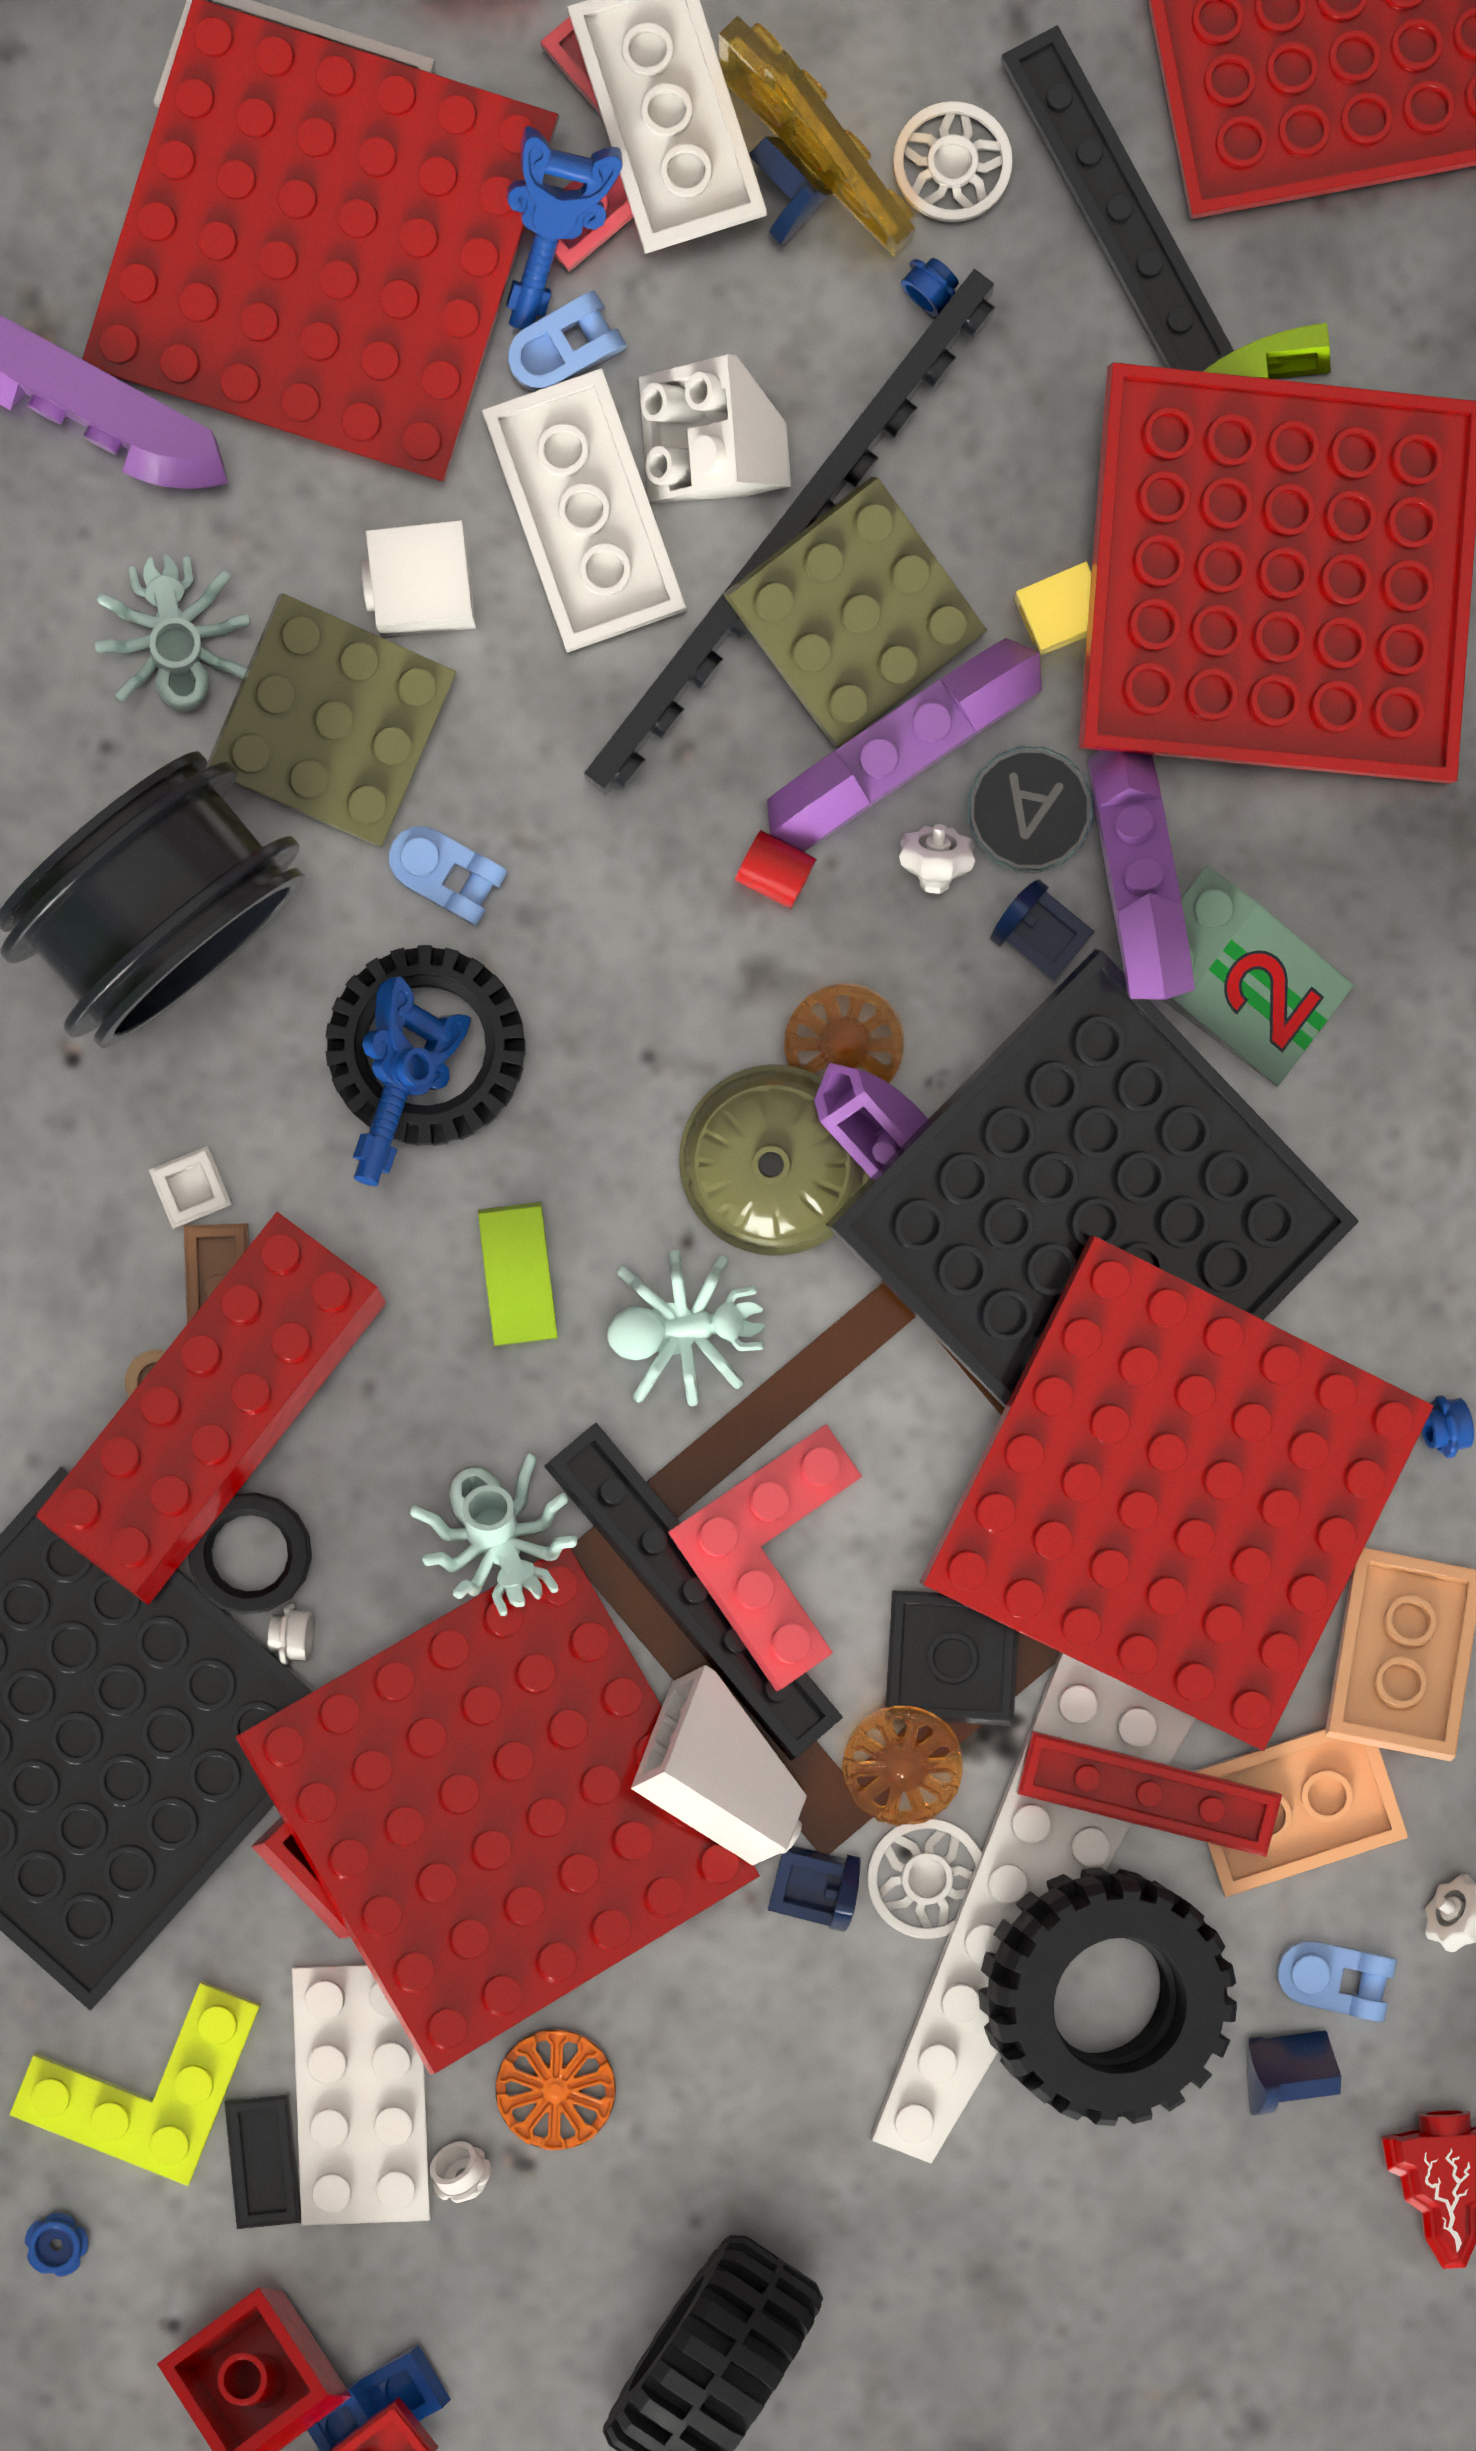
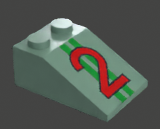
[1160,865,1354,1087]

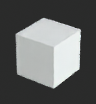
[361,520,476,638]

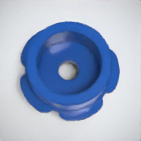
[900,258,959,317]
[1422,1395,1474,1458]
[25,2213,88,2277]

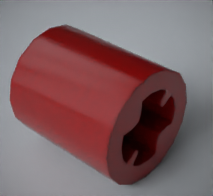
[734,830,817,909]

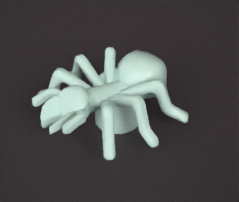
[94,554,251,712]
[607,1249,765,1406]
[409,1453,577,1616]

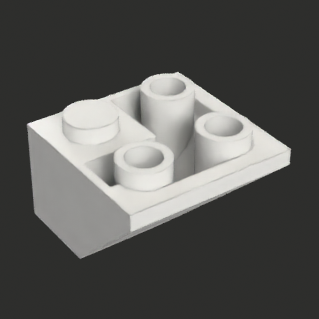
[638,354,791,503]

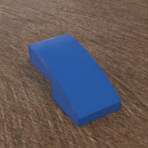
[307,2345,451,2451]

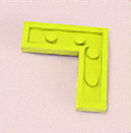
[10,1981,261,2186]

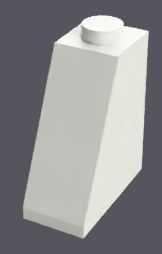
[631,1665,807,1865]

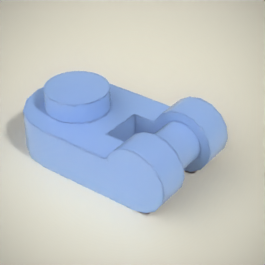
[508,291,627,391]
[389,826,508,927]
[1276,1940,1397,2022]

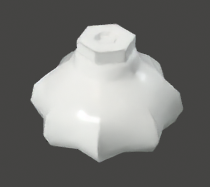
[899,824,976,894]
[1424,1874,1476,1952]

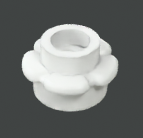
[268,1603,314,1666]
[430,2141,492,2203]

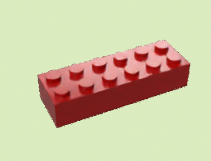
[35,1212,386,1605]

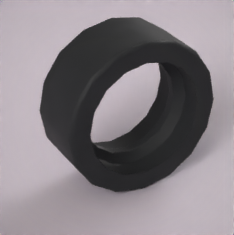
[188,1492,312,1615]

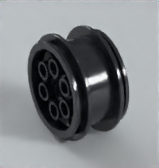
[0,751,305,1048]

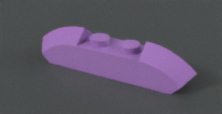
[0,315,228,489]
[767,638,1042,852]
[1087,750,1195,1000]
[814,1063,928,1177]

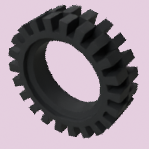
[325,945,525,1146]

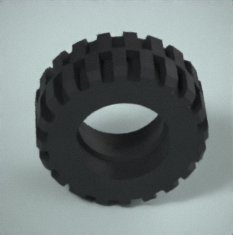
[979,1867,1237,2126]
[602,2235,823,2451]

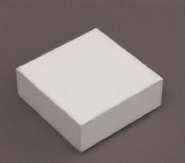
[149,1146,233,1230]

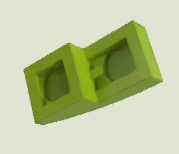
[1203,323,1331,379]
[478,1202,558,1346]

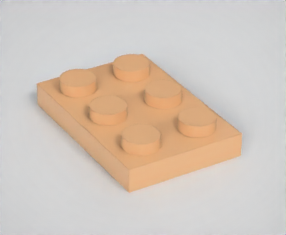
[1325,1548,1476,1761]
[1193,1727,1408,1897]

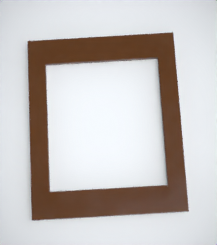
[571,1283,1059,1855]

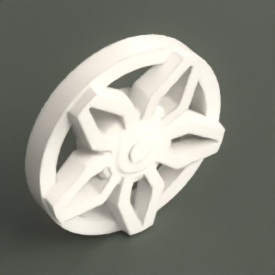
[893,101,1012,222]
[867,1818,982,1939]

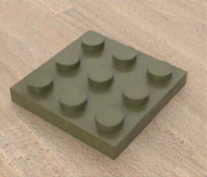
[723,476,987,747]
[205,593,457,847]

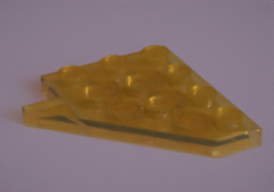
[719,16,915,257]

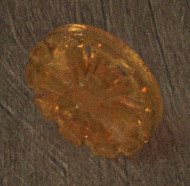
[784,983,905,1083]
[842,1706,963,1826]

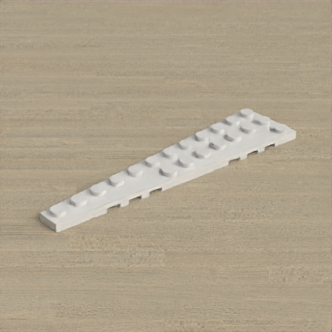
[870,1652,1196,2164]

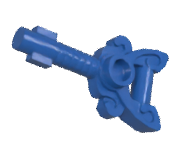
[506,126,623,330]
[353,977,471,1186]

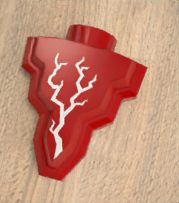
[1381,2110,1476,2269]

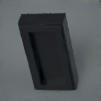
[224,2092,301,2229]

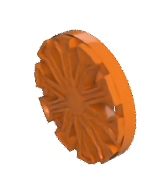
[496,2028,616,2150]

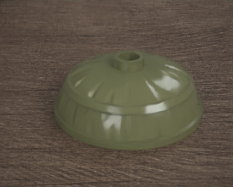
[679,1064,869,1255]

